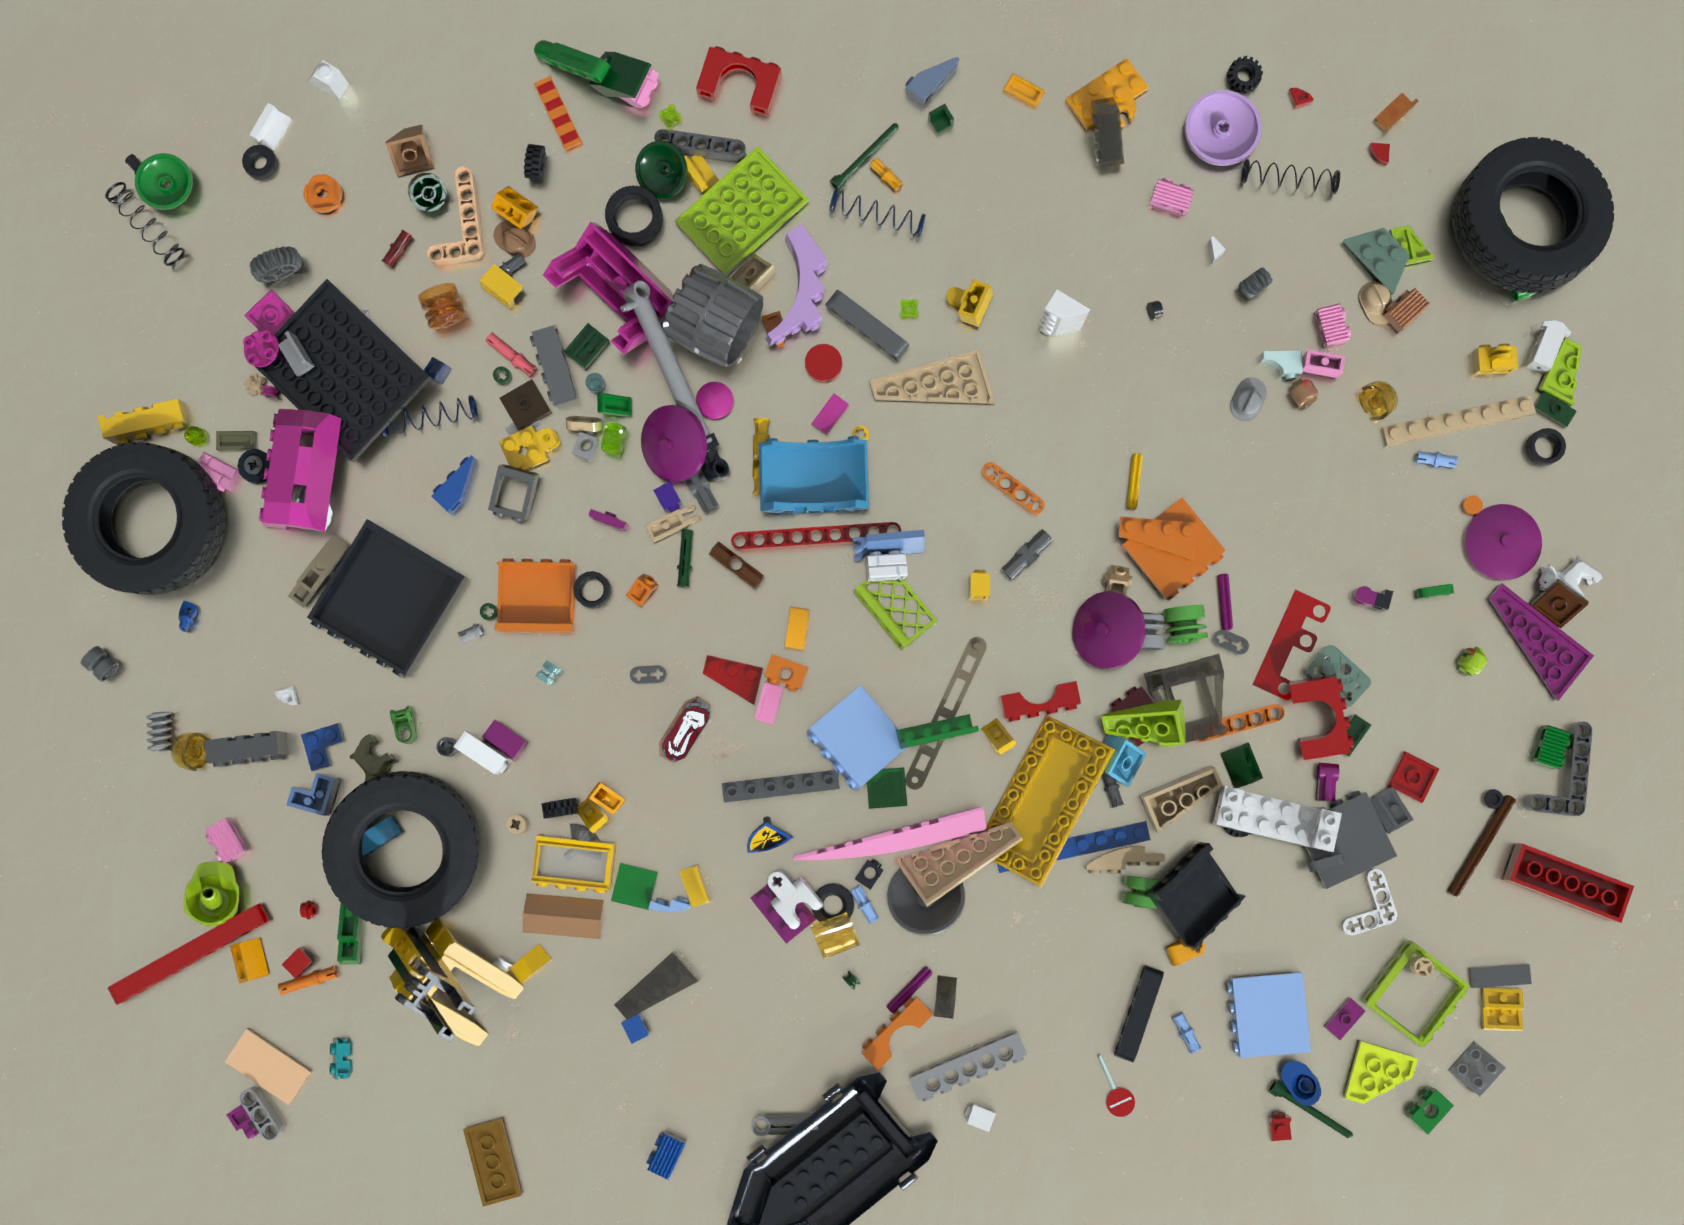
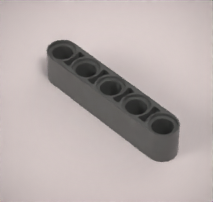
[654,129,746,162]
[825,290,910,361]

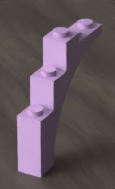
[766,224,828,346]

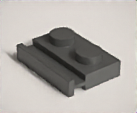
[1370,786,1414,834]

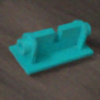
[329,1038,350,1080]

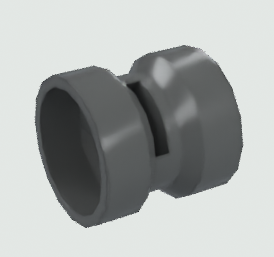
[436,737,458,757]

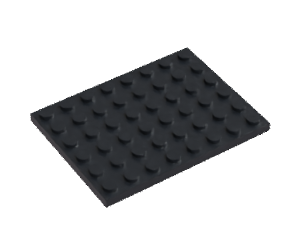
[254,279,432,462]

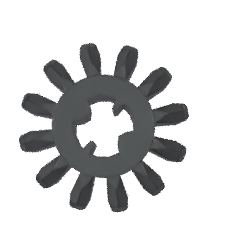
[1239,268,1273,298]

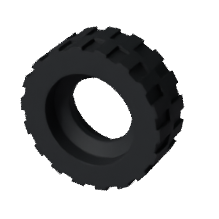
[812,883,854,927]

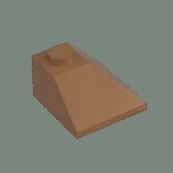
[385,124,434,176]

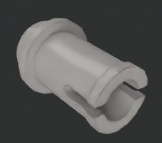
[458,623,484,643]

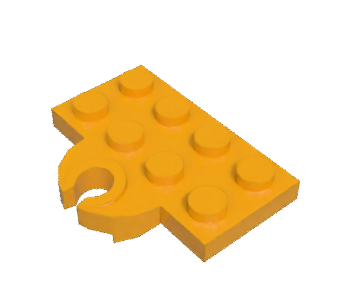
[1065,58,1149,130]

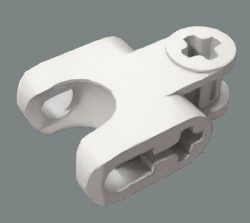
[768,870,823,929]

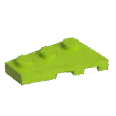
[1538,337,1582,406]

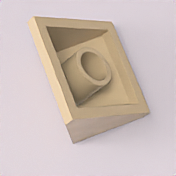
[731,254,775,292]

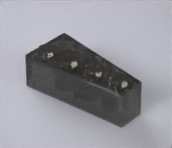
[614,950,700,1019]

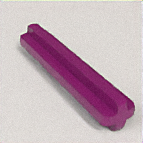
[1218,573,1233,630]
[887,967,933,1013]

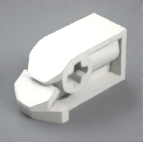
[1526,320,1571,374]

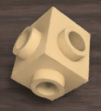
[1104,565,1132,595]

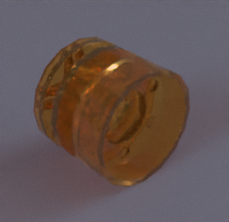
[418,283,467,329]

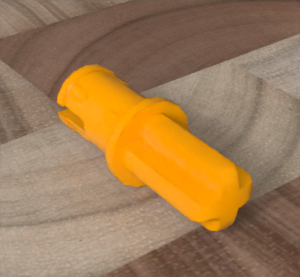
[870,158,903,191]

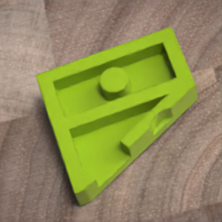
[1389,225,1435,265]

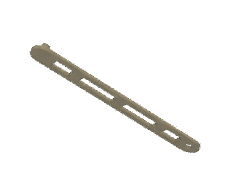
[905,637,987,790]

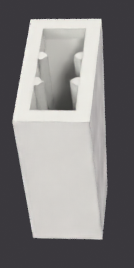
[307,60,349,100]
[454,731,509,774]

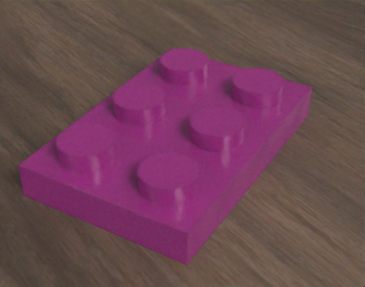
[750,877,817,944]

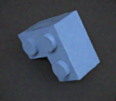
[286,773,340,816]

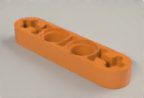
[982,462,1045,515]

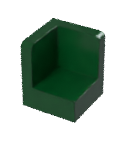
[928,104,954,135]

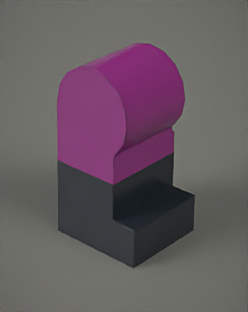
[1352,586,1394,611]

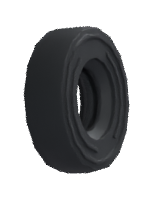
[242,145,277,179]

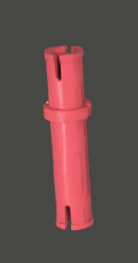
[485,332,537,376]

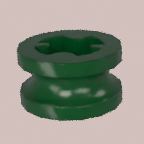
[493,366,511,384]
[480,603,497,621]
[842,971,861,990]

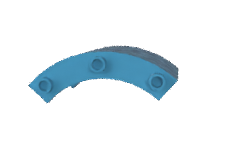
[759,436,869,514]

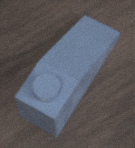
[905,57,959,107]

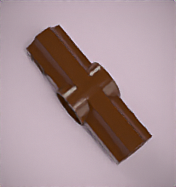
[709,541,764,589]

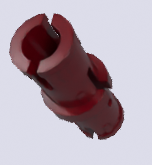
[381,229,412,268]

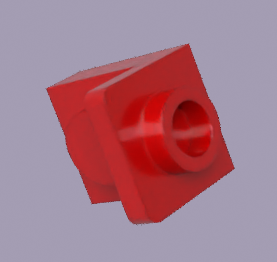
[1268,1112,1292,1141]

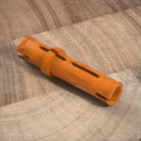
[278,966,338,995]

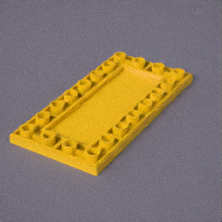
[984,715,1115,888]

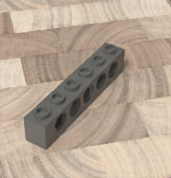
[722,770,840,803]

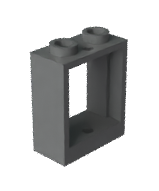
[488,464,539,522]

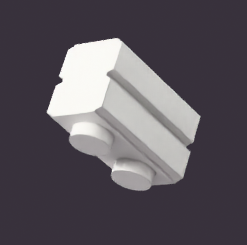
[865,550,908,581]

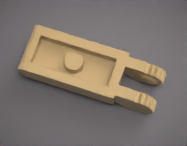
[645,504,701,543]

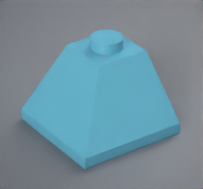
[1104,734,1147,787]

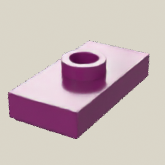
[588,509,628,531]
[1324,997,1365,1040]

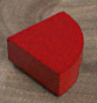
[1288,88,1314,108]
[1370,142,1390,164]

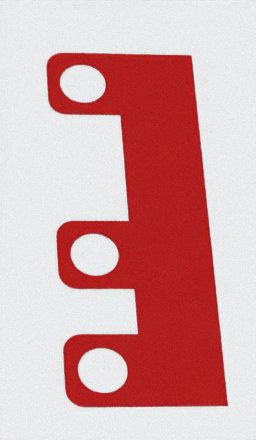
[1253,589,1331,700]

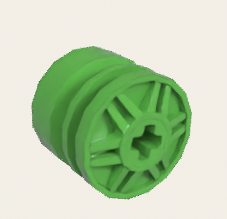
[1163,604,1208,644]

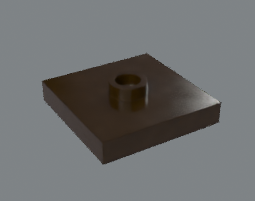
[499,379,551,431]

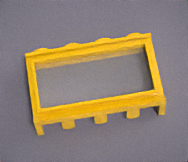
[531,834,616,893]

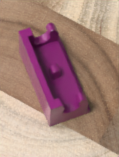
[482,720,526,762]

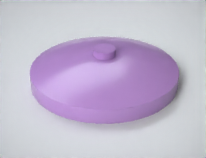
[1185,90,1262,166]

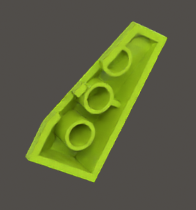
[1101,700,1185,746]

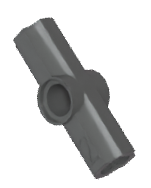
[686,471,719,514]
[1001,529,1054,580]

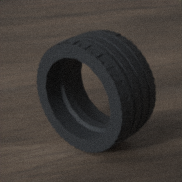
[605,185,663,246]

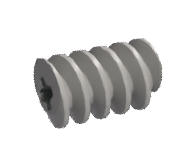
[146,712,173,752]

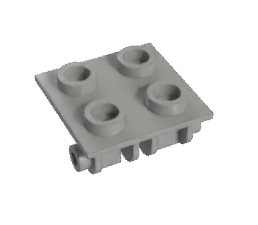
[1449,1041,1506,1097]

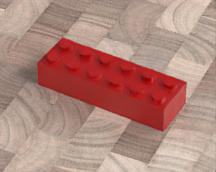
[1503,843,1634,923]

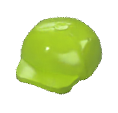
[183,862,239,926]

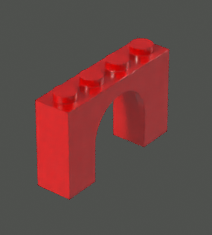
[696,46,782,116]
[1289,674,1354,760]

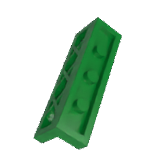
[896,714,979,749]

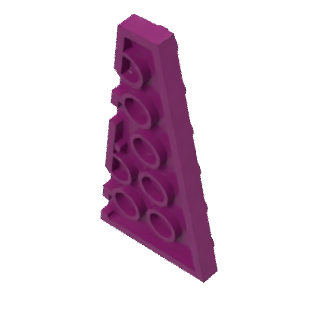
[1488,583,1594,701]

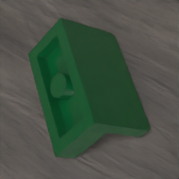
[1221,742,1263,788]

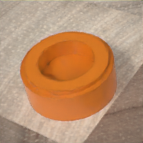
[1462,495,1483,515]

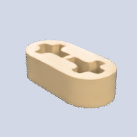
[566,416,602,432]

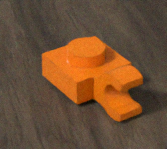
[762,311,785,347]

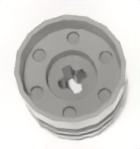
[1140,612,1165,650]

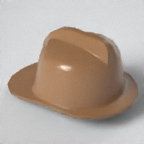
[493,220,535,258]

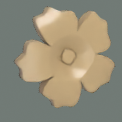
[243,373,267,396]

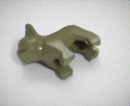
[350,734,398,782]

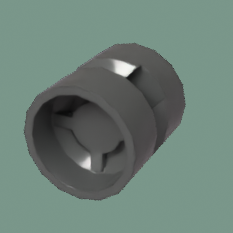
[80,646,119,682]

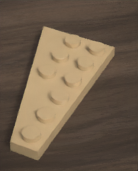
[870,349,995,404]
[894,822,1023,907]

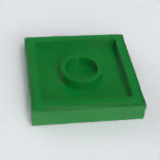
[867,767,907,809]
[611,863,658,910]

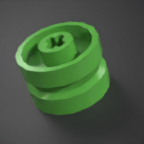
[1122,875,1159,909]

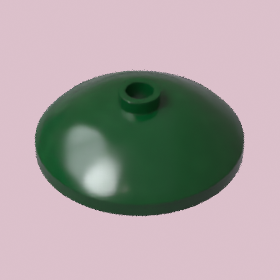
[635,141,688,199]

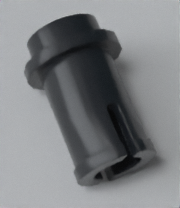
[125,154,141,174]

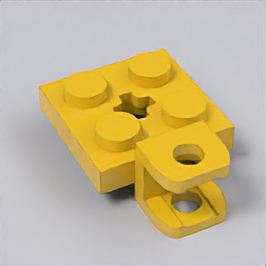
[499,425,561,471]

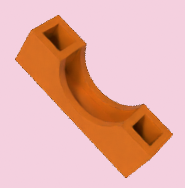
[861,996,933,1070]

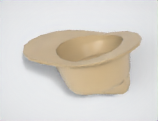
[1359,282,1393,325]

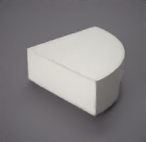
[274,686,299,705]

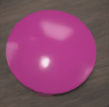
[243,330,279,367]
[696,382,733,419]

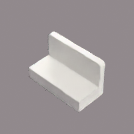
[250,103,292,151]

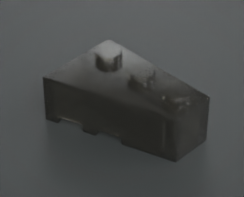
[1091,97,1124,167]

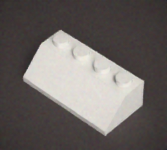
[1038,289,1090,336]

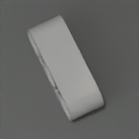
[240,1087,284,1140]

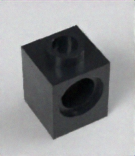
[854,859,884,890]

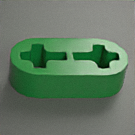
[1417,584,1454,599]

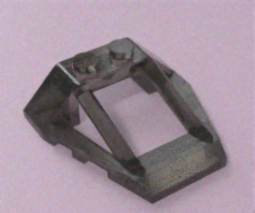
[1143,654,1224,743]

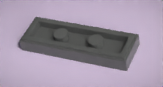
[1469,964,1532,988]

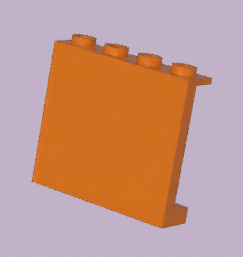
[1120,497,1226,600]
[495,558,576,633]

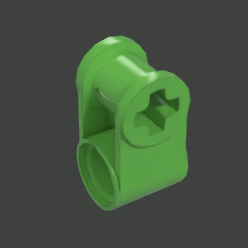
[390,706,417,744]

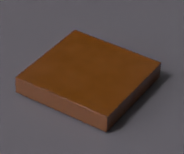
[1531,579,1589,628]

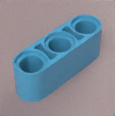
[362,816,402,858]

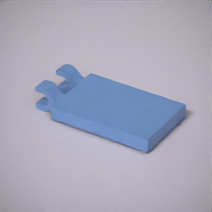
[853,530,925,561]

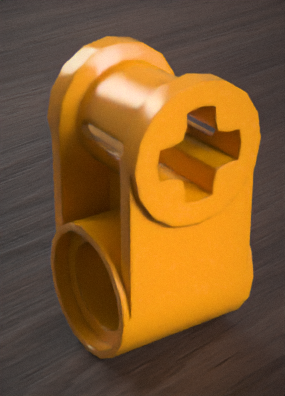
[1165,941,1205,966]

